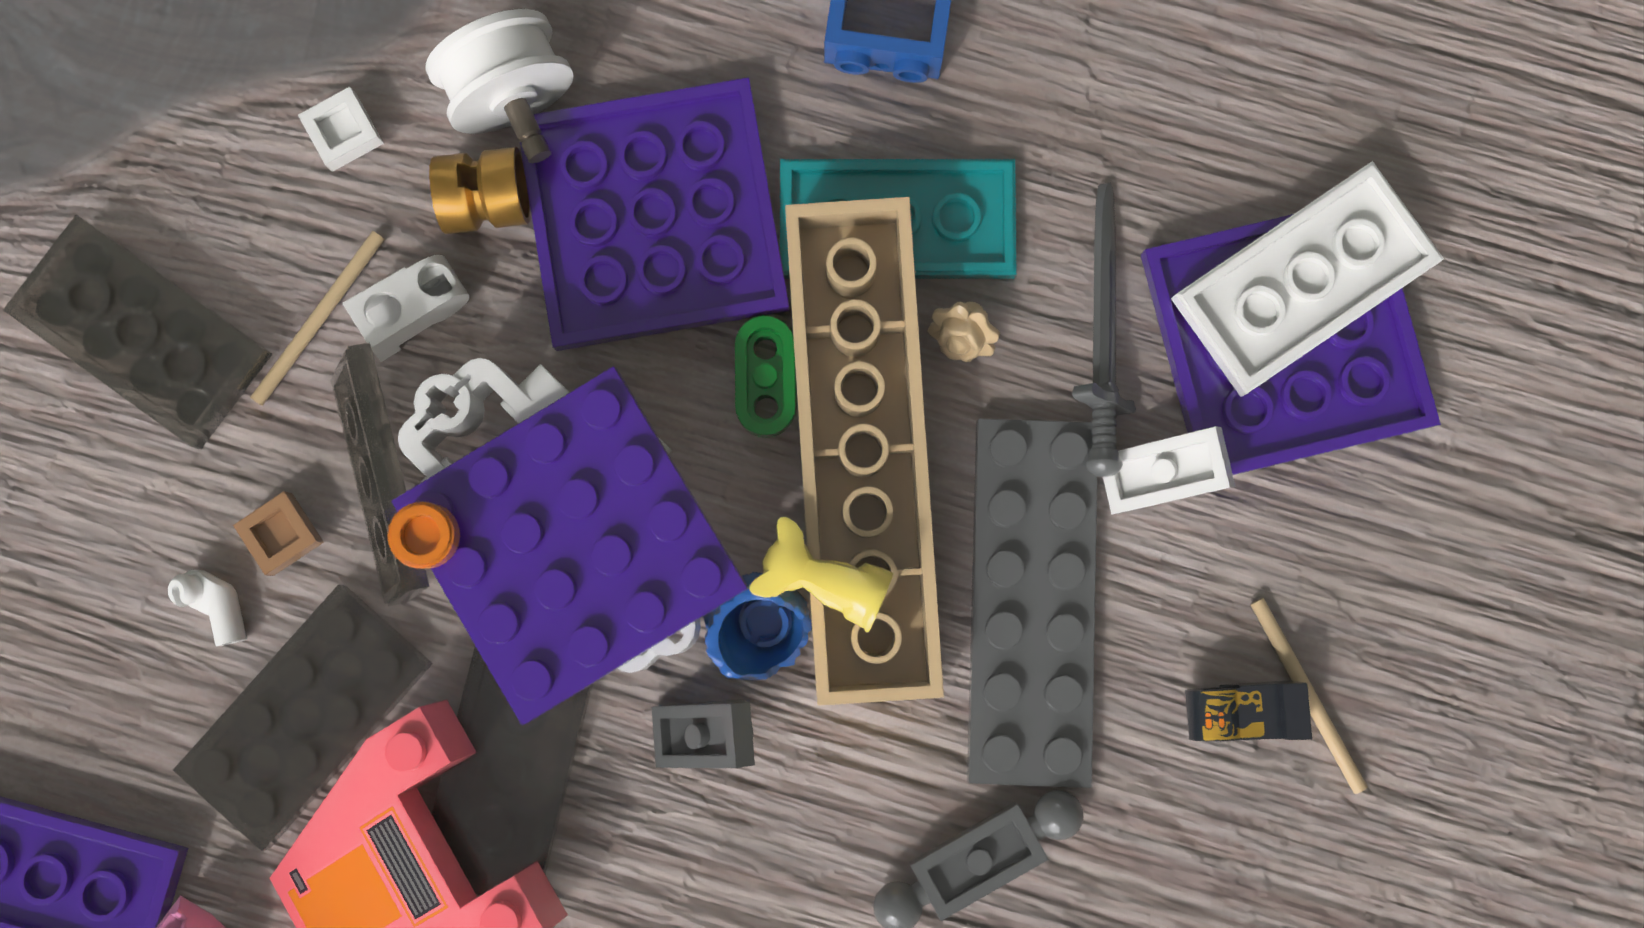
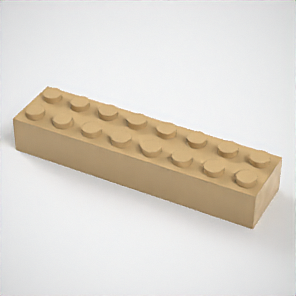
[785,197,944,706]

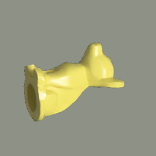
[749,517,893,632]

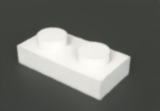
[1103,427,1236,514]

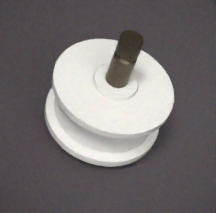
[425,9,573,163]

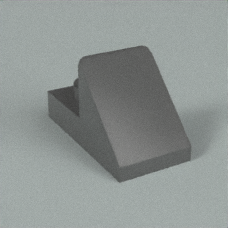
[651,699,755,768]

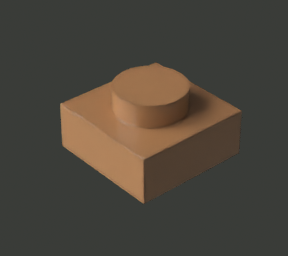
[233,491,324,576]

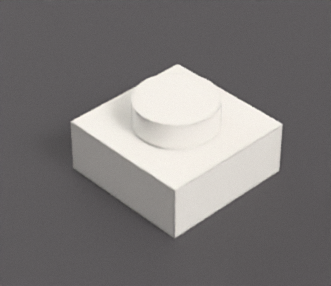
[298,87,384,172]

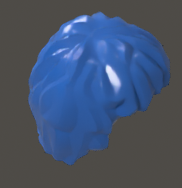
[703,572,812,681]

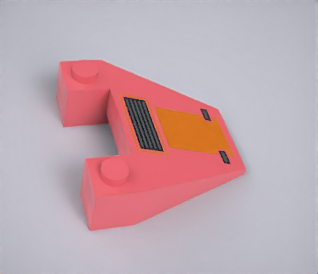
[269,700,568,928]

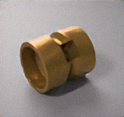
[429,147,531,234]

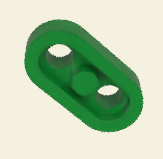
[735,316,796,438]

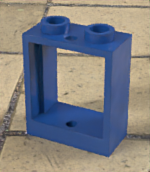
[824,0,951,83]

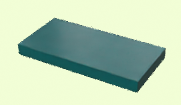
[780,159,1017,279]

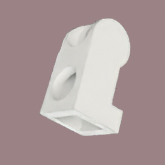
[342,255,469,362]

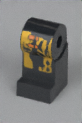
[1185,680,1313,741]

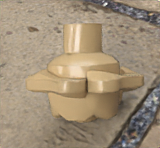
[928,302,1000,362]

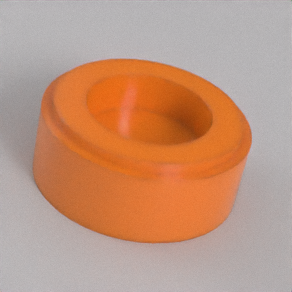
[388,502,460,569]

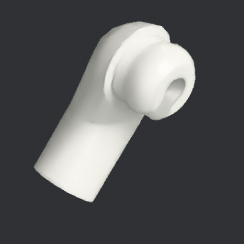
[168,570,247,647]

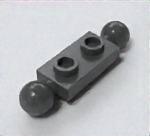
[873,790,1084,928]

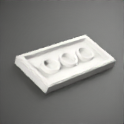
[1171,161,1444,397]

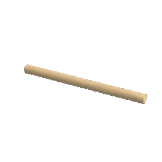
[250,231,385,406]
[1250,597,1368,794]

